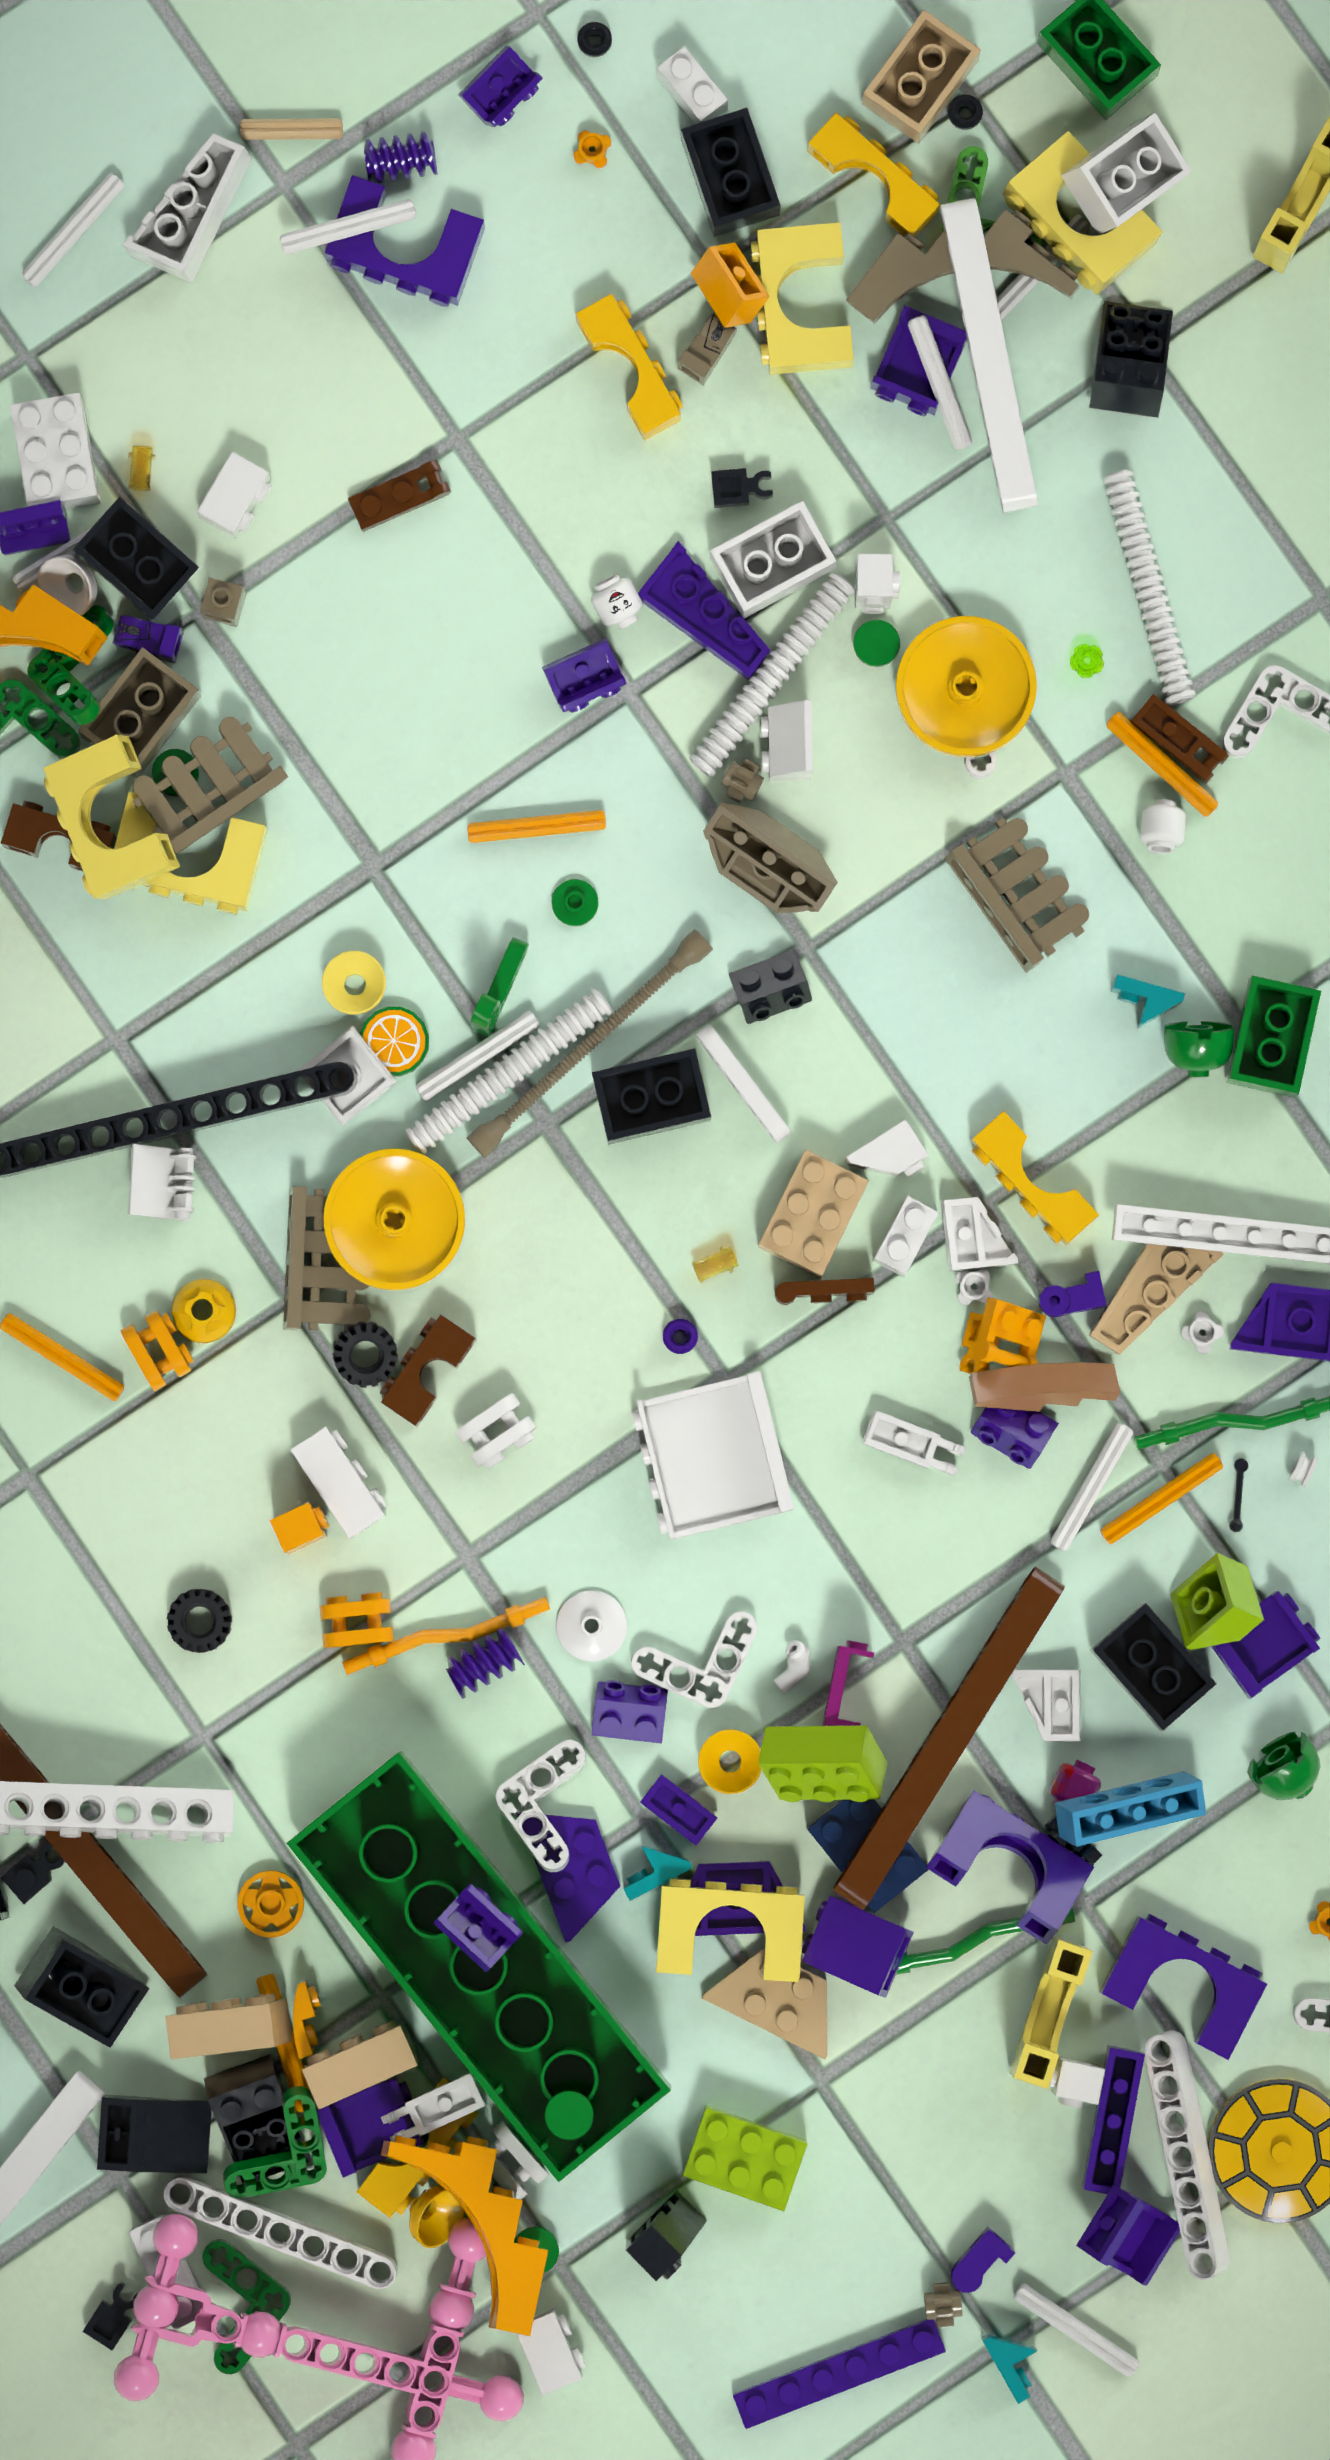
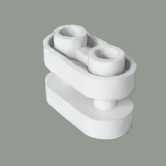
[455,1393,537,1469]
[487,2120,550,2199]

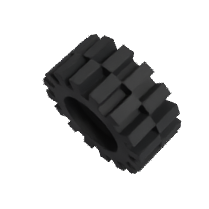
[332,1321,398,1388]
[167,1589,232,1653]

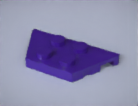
[1229,1283,1330,1362]
[517,1812,621,1943]
[691,1861,806,1936]

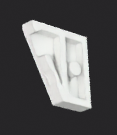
[941,1197,1018,1272]
[1011,1670,1081,1741]

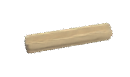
[240,118,343,140]

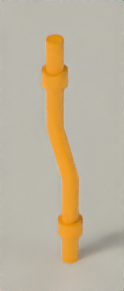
[342,1597,550,1675]

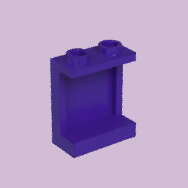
[870,305,967,416]
[1211,1591,1320,1699]
[802,1896,914,1998]
[316,2076,427,2178]
[1076,2184,1180,2286]

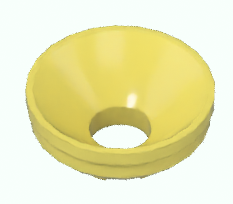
[322,951,386,1015]

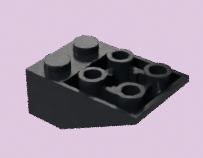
[1089,301,1173,418]
[204,2054,310,2184]
[97,2095,212,2173]

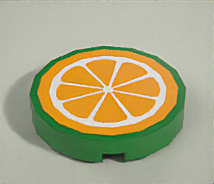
[360,1007,429,1077]

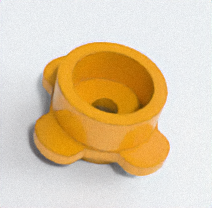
[573,130,611,169]
[1309,1901,1330,1941]

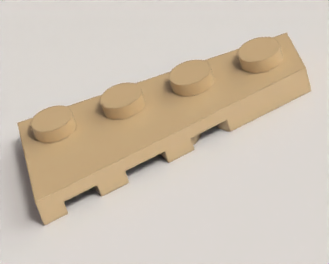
[1088,1244,1224,1354]

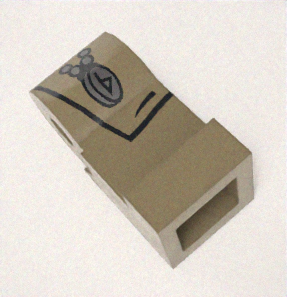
[677,313,737,386]

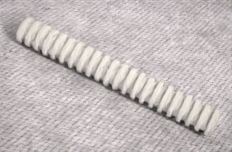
[1102,470,1196,705]
[689,573,856,777]
[405,988,612,1155]

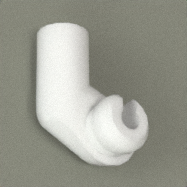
[774,1641,810,1694]

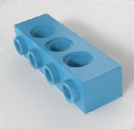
[1055,1771,1206,1847]

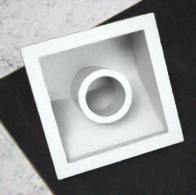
[761,700,813,782]

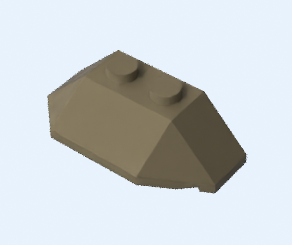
[703,802,838,913]

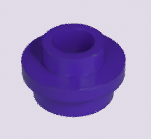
[663,1319,698,1354]

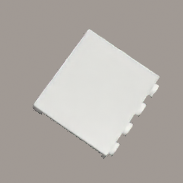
[632,1371,794,1540]

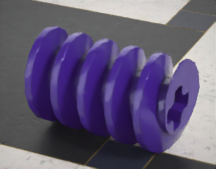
[364,131,438,183]
[446,1628,525,1699]

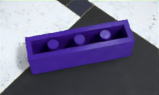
[1082,2045,1145,2194]

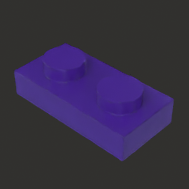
[640,1774,718,1846]

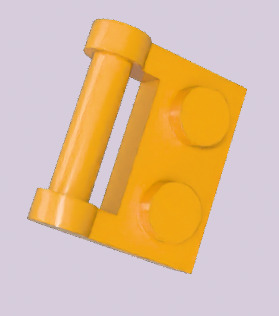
[974,1297,1046,1367]

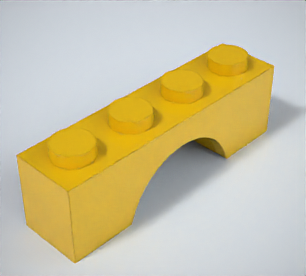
[807,113,940,238]
[575,293,684,441]
[971,1111,1099,1246]
[356,2075,479,2218]

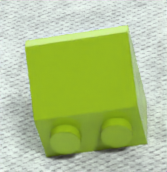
[1170,1553,1264,1650]

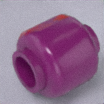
[1049,1759,1101,1804]

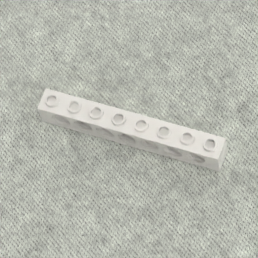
[0,1781,234,1843]

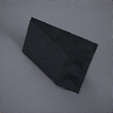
[14,1926,150,2048]

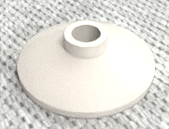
[556,1591,627,1661]

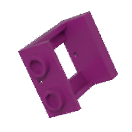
[822,1640,875,1726]

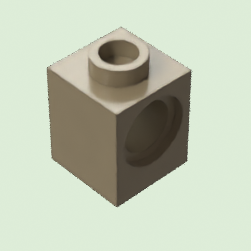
[200,577,246,627]

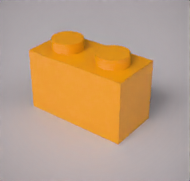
[690,242,770,328]
[269,1502,330,1554]

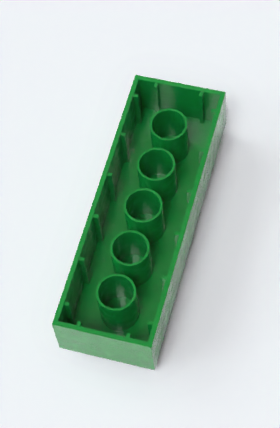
[286,1751,671,2183]

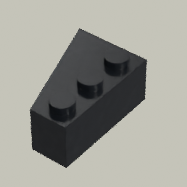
[626,2190,707,2281]

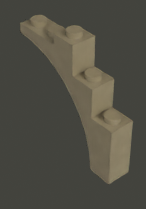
[846,209,1079,324]

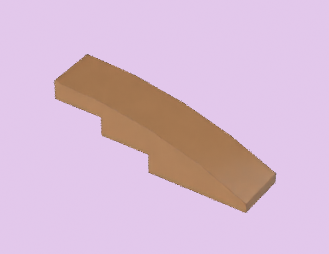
[969,1362,1120,1412]

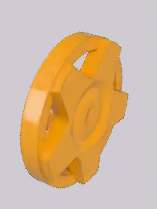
[237,1870,304,1938]

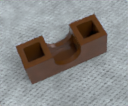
[1,801,117,871]
[380,1314,477,1427]

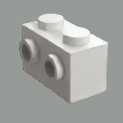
[855,554,900,614]
[1049,2057,1105,2108]

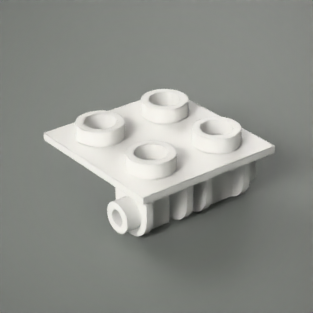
[128,1144,196,1221]

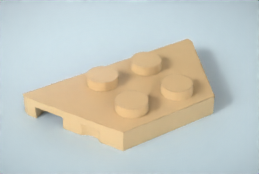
[702,1948,827,2059]

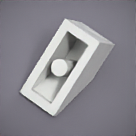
[845,1119,928,1177]

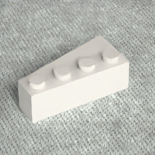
[122,133,252,283]

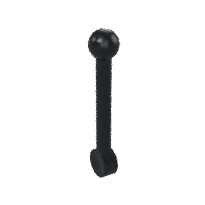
[1229,1459,1248,1533]

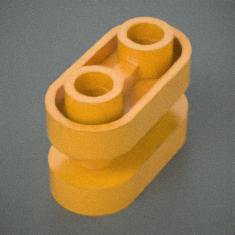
[120,1310,194,1392]
[319,1592,394,1648]

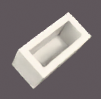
[657,46,728,124]
[197,452,272,539]
[873,1196,939,1277]
[516,2308,586,2396]

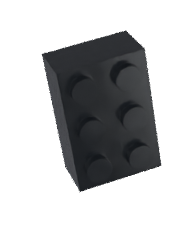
[681,107,781,237]
[72,496,199,620]
[592,1048,711,1145]
[1090,1603,1216,1731]

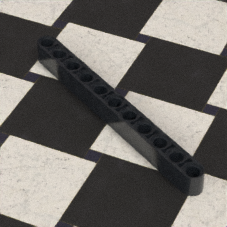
[0,1062,358,1178]

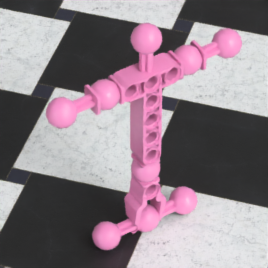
[113,2214,524,2460]

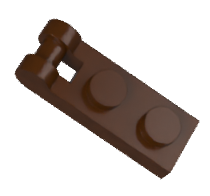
[348,459,452,532]
[1131,694,1229,784]
[775,1278,875,1305]

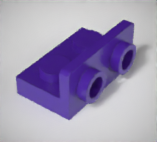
[0,500,71,556]

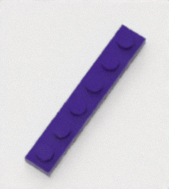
[733,2319,946,2429]

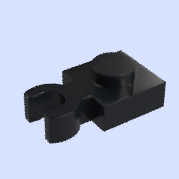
[711,468,773,508]
[1044,1815,1102,1866]
[1,1843,65,1904]
[82,2282,138,2351]

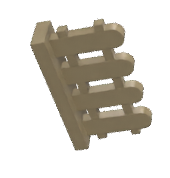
[132,717,288,855]
[945,818,1089,973]
[283,1186,371,1331]

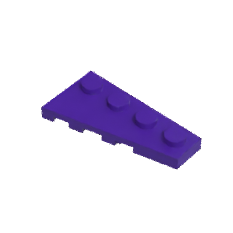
[638,541,770,681]

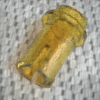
[128,446,156,491]
[692,1246,739,1283]

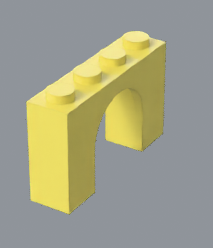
[1253,117,1330,274]
[1002,131,1163,295]
[750,222,854,375]
[43,735,180,900]
[114,792,268,915]
[656,1879,805,1982]
[1009,1937,1093,2089]

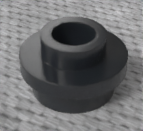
[577,22,612,57]
[948,94,983,130]

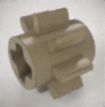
[721,758,764,804]
[924,2282,962,2327]

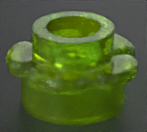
[1070,644,1104,678]

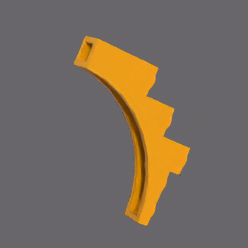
[0,584,108,666]
[381,2135,548,2336]

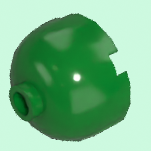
[1164,1021,1234,1077]
[1247,1732,1321,1800]

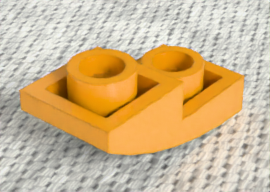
[293,1980,321,2059]

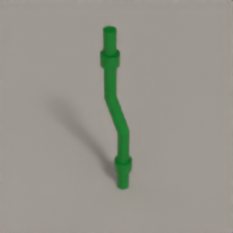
[1134,1396,1330,1450]
[896,1908,1075,1975]

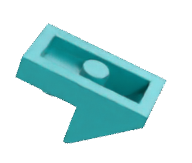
[1111,974,1185,1028]
[623,1845,693,1901]
[981,2334,1037,2404]

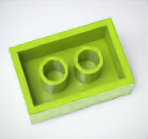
[758,1725,887,1803]
[683,2105,808,2212]

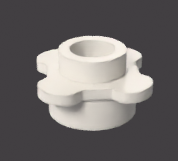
[956,1268,993,1305]
[1181,1311,1224,1354]

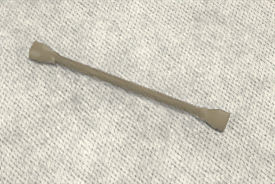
[466,929,713,1158]

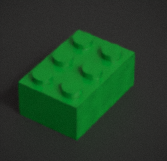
[1037,0,1161,120]
[1226,975,1321,1098]

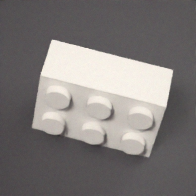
[1061,113,1192,235]
[10,393,101,509]
[710,500,837,618]

